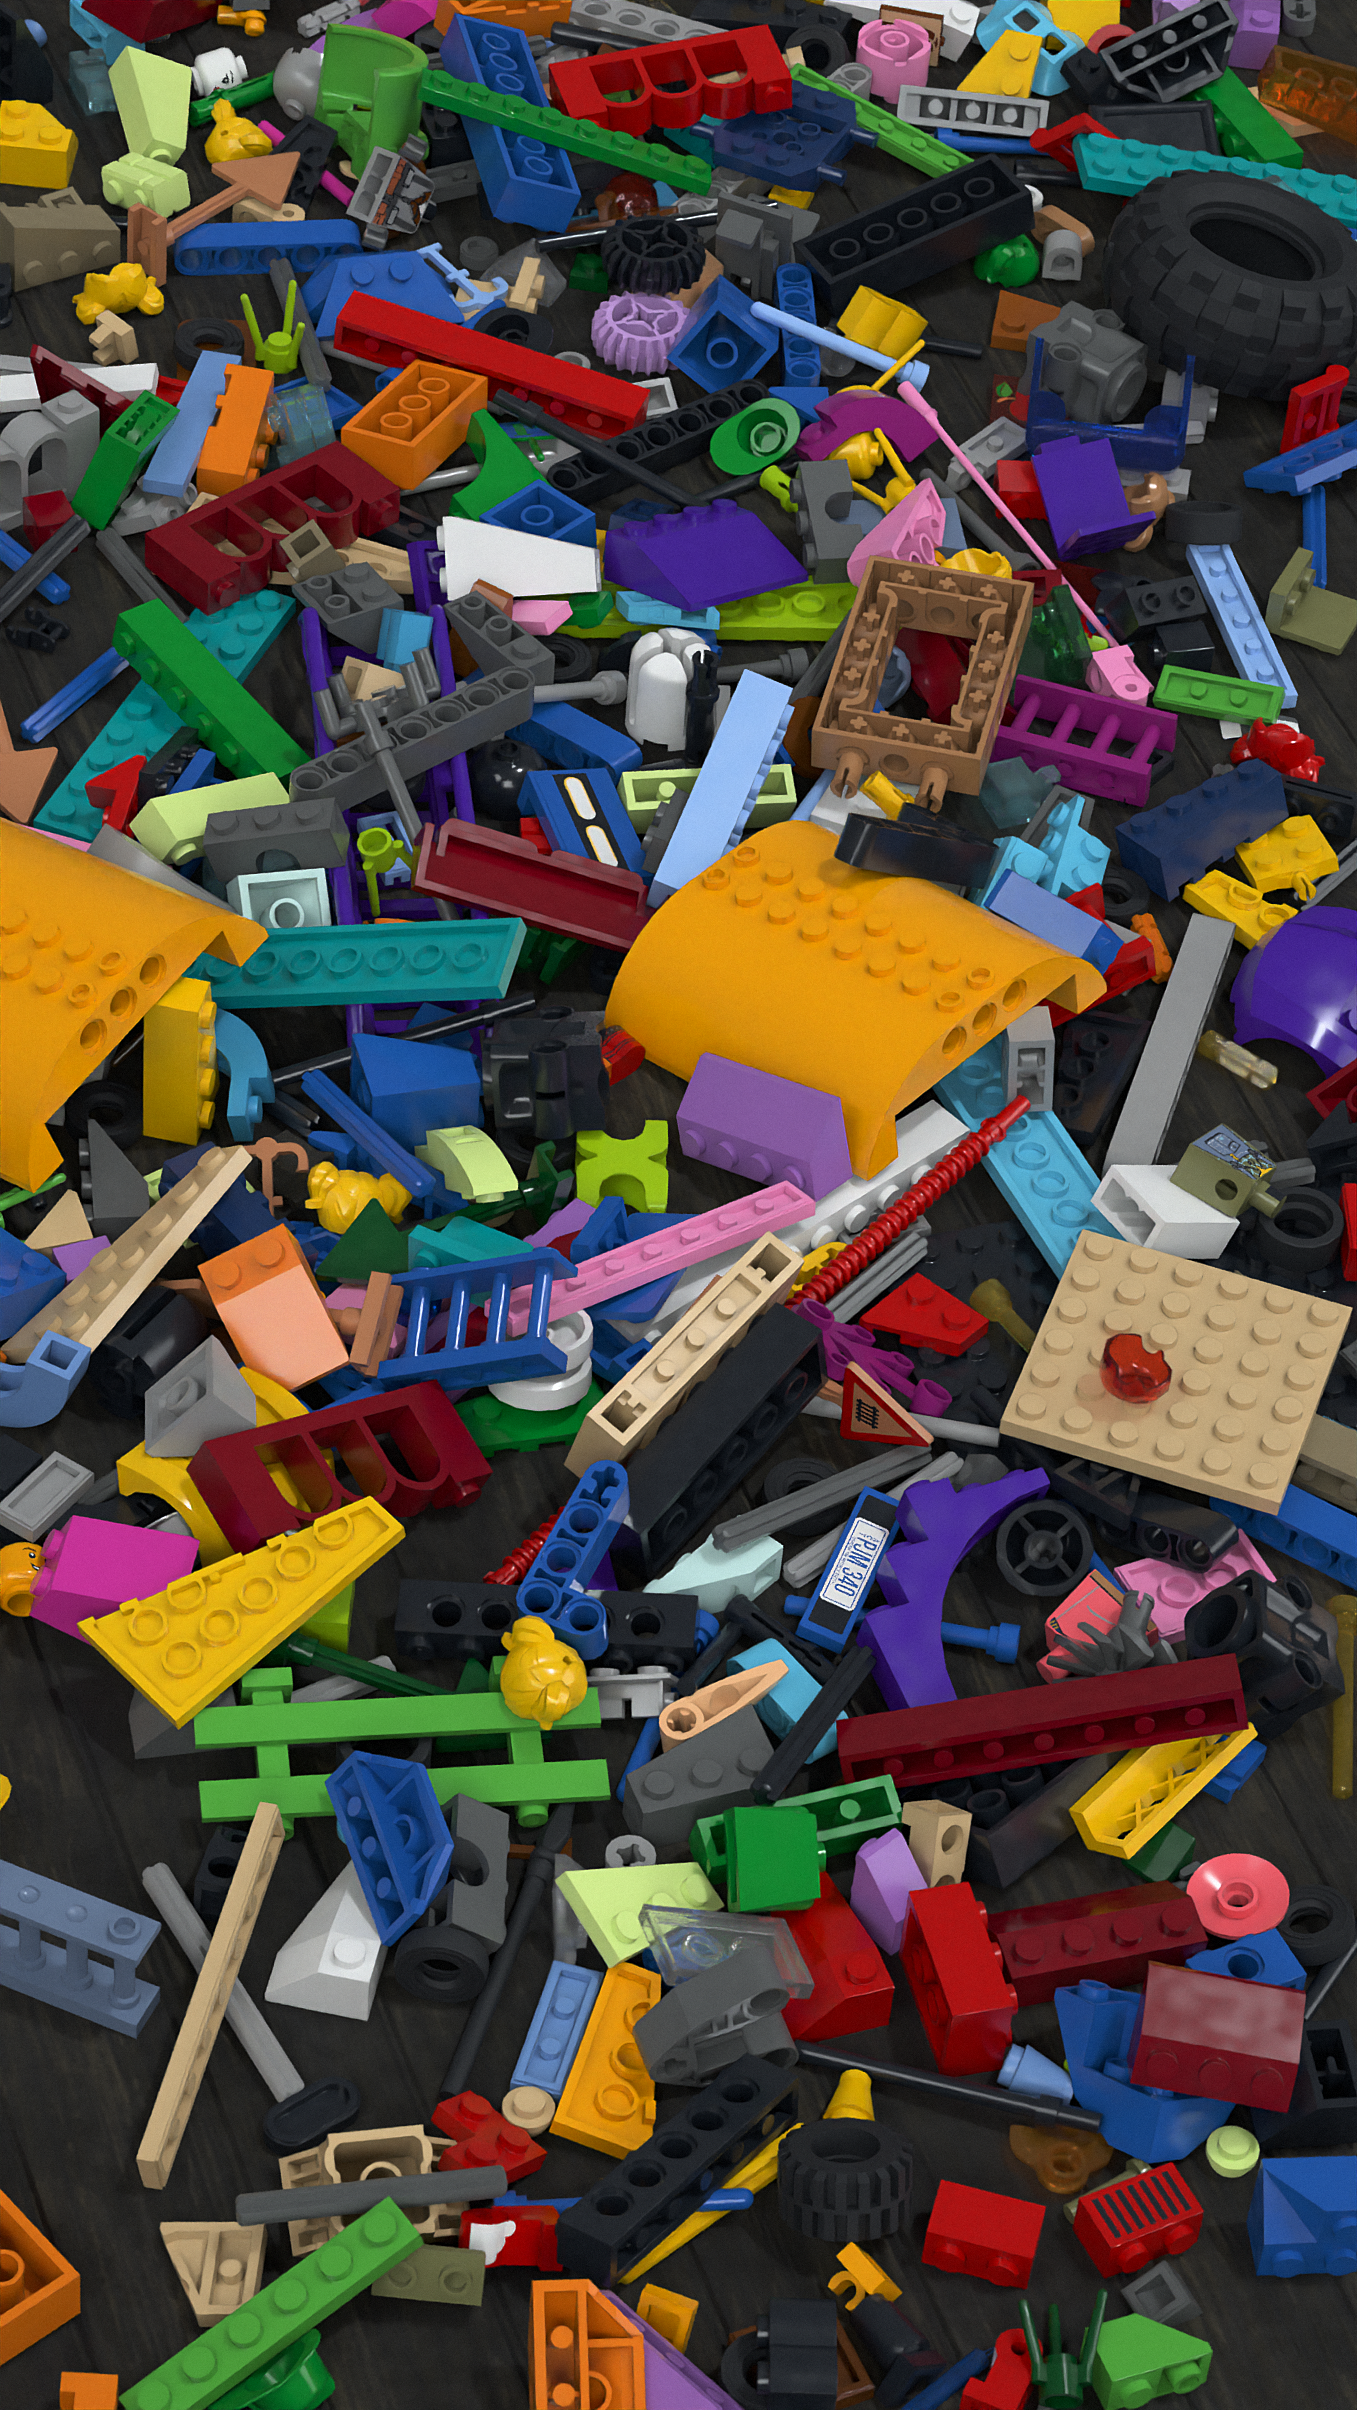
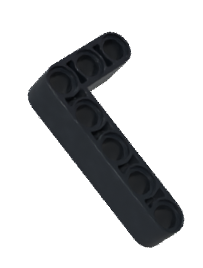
[833,802,1000,889]

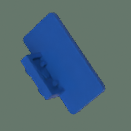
[570,1196,701,1323]

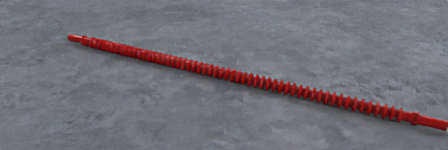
[482,1095,1031,1585]

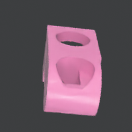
[1085,645,1149,707]

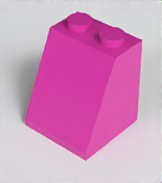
[29,1515,200,1647]

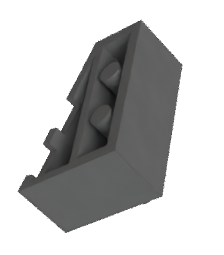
[622,1704,786,1848]

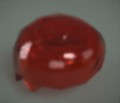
[602,172,659,212]
[1099,1333,1173,1404]

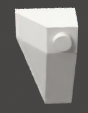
[823,0,980,62]

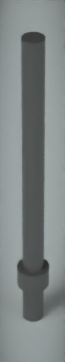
[354,700,461,921]

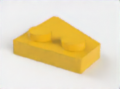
[957,29,1043,98]

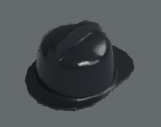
[473,307,553,354]

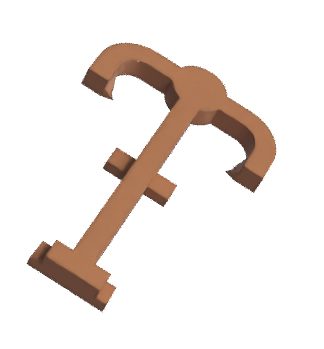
[243,1137,309,1217]

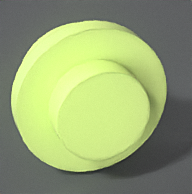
[1206,2126,1260,2178]

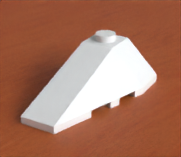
[265,1859,389,2021]

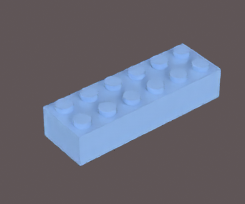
[646,669,795,909]

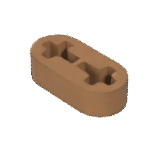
[1031,205,1095,258]

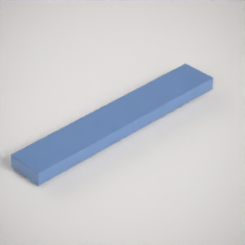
[143,350,242,498]

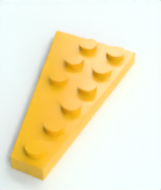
[76,1496,406,1730]

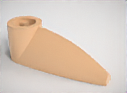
[659,1659,789,1753]

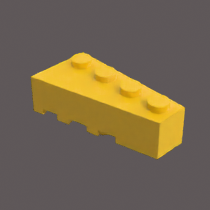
[143,976,220,1146]

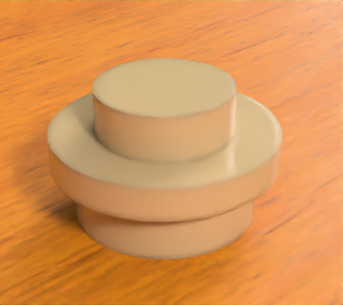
[502,2086,555,2137]

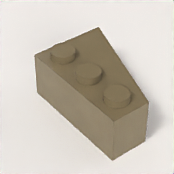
[0,202,120,292]

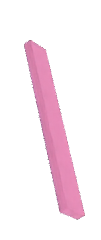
[484,1180,816,1338]

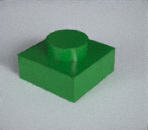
[562,591,614,629]

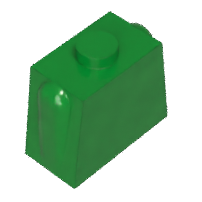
[723,1806,826,1914]

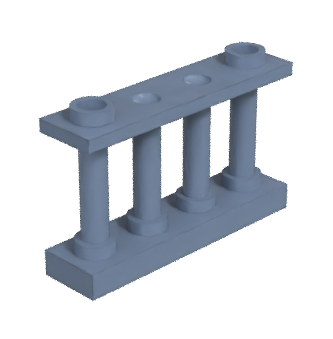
[0,1859,161,2038]

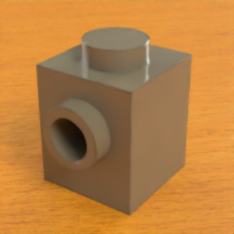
[279,519,346,583]

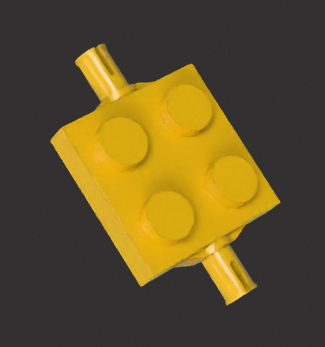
[1234,814,1339,901]

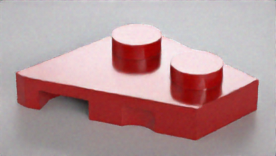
[859,1272,989,1357]

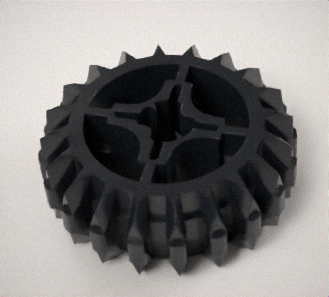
[601,212,706,297]

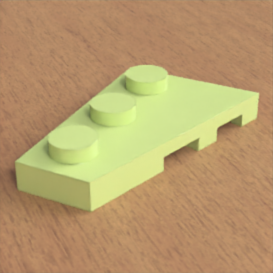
[555,1862,725,1969]

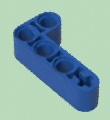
[516,1460,630,1660]

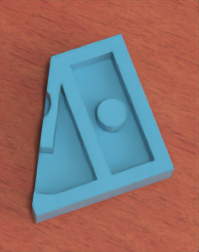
[616,591,720,630]

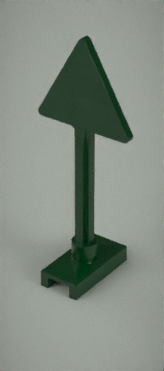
[315,1140,574,1285]
[261,1626,552,1753]

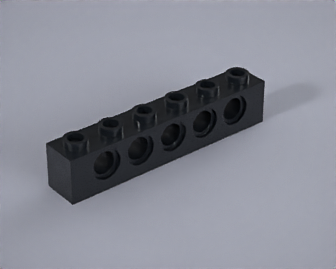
[394,1579,700,1675]
[555,2052,799,2289]

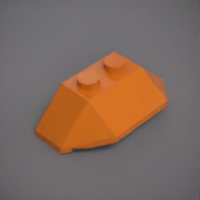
[528,2279,646,2410]

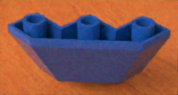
[1054,1980,1236,2164]

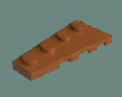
[990,290,1061,353]

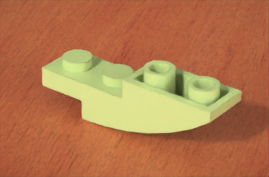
[414,1125,518,1203]

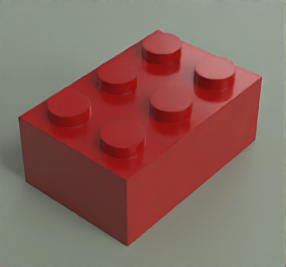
[899,1882,1018,2077]

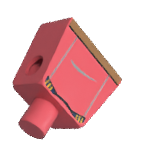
[1036,1569,1159,1684]

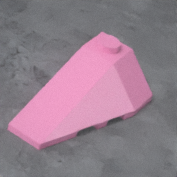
[847,478,946,588]

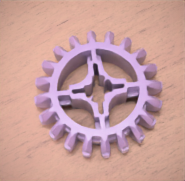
[591,291,691,376]

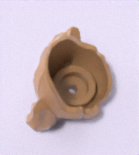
[1123,472,1176,552]

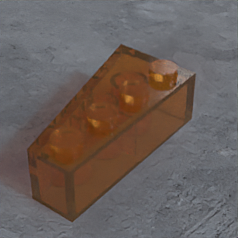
[1257,44,1357,145]

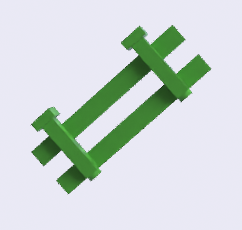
[193,1656,611,1841]

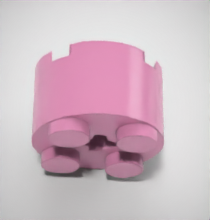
[855,19,931,104]

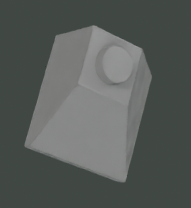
[145,1335,257,1458]

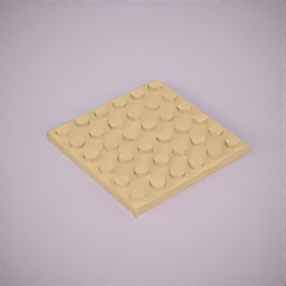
[999,1229,1353,1516]

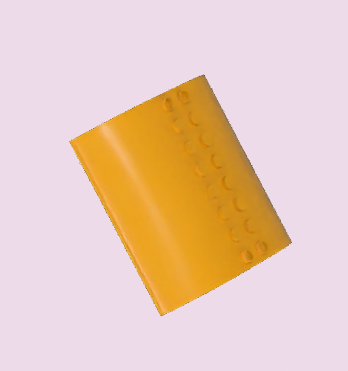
[0,817,269,1193]
[605,820,1107,1181]

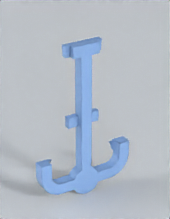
[416,242,508,313]

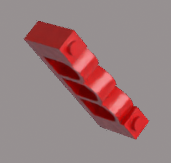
[548,24,792,137]

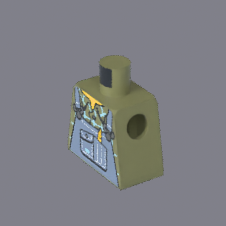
[1170,1123,1287,1219]

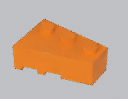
[433,0,573,38]
[196,363,279,497]

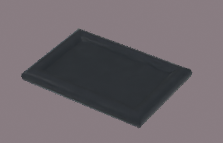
[1088,100,1222,157]

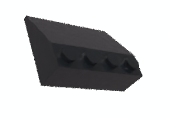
[897,1749,1129,1889]

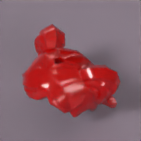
[1229,717,1325,783]

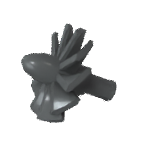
[1046,1590,1179,1684]

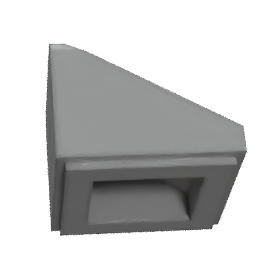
[632,377,678,421]

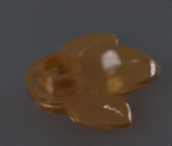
[1009,2125,1114,2194]

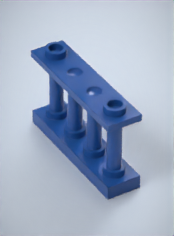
[377,1247,578,1392]

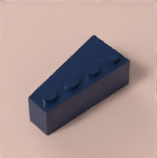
[1114,758,1289,902]
[158,1141,319,1273]

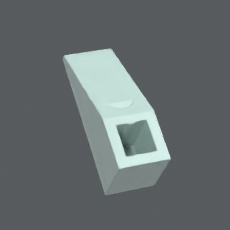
[643,1515,783,1614]

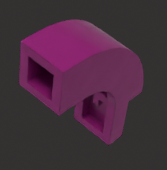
[793,389,939,463]

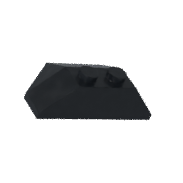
[1098,0,1239,103]

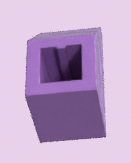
[850,1828,928,1955]

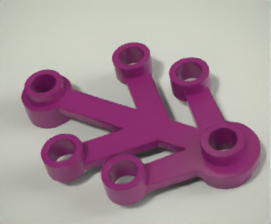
[791,1298,952,1418]

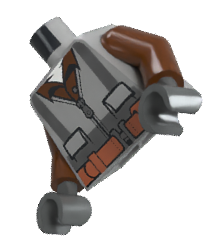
[346,133,437,252]

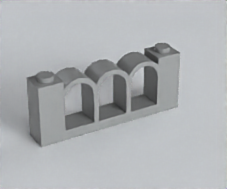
[0,389,100,532]

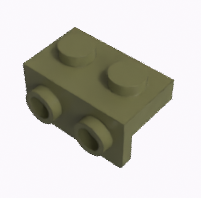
[371,2245,486,2306]

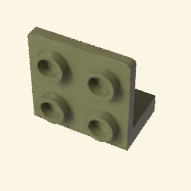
[1265,547,1357,655]

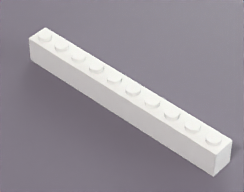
[605,1100,971,1346]

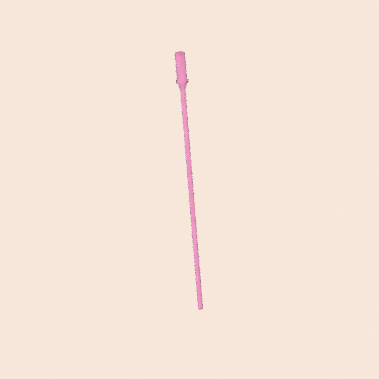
[897,381,1154,693]

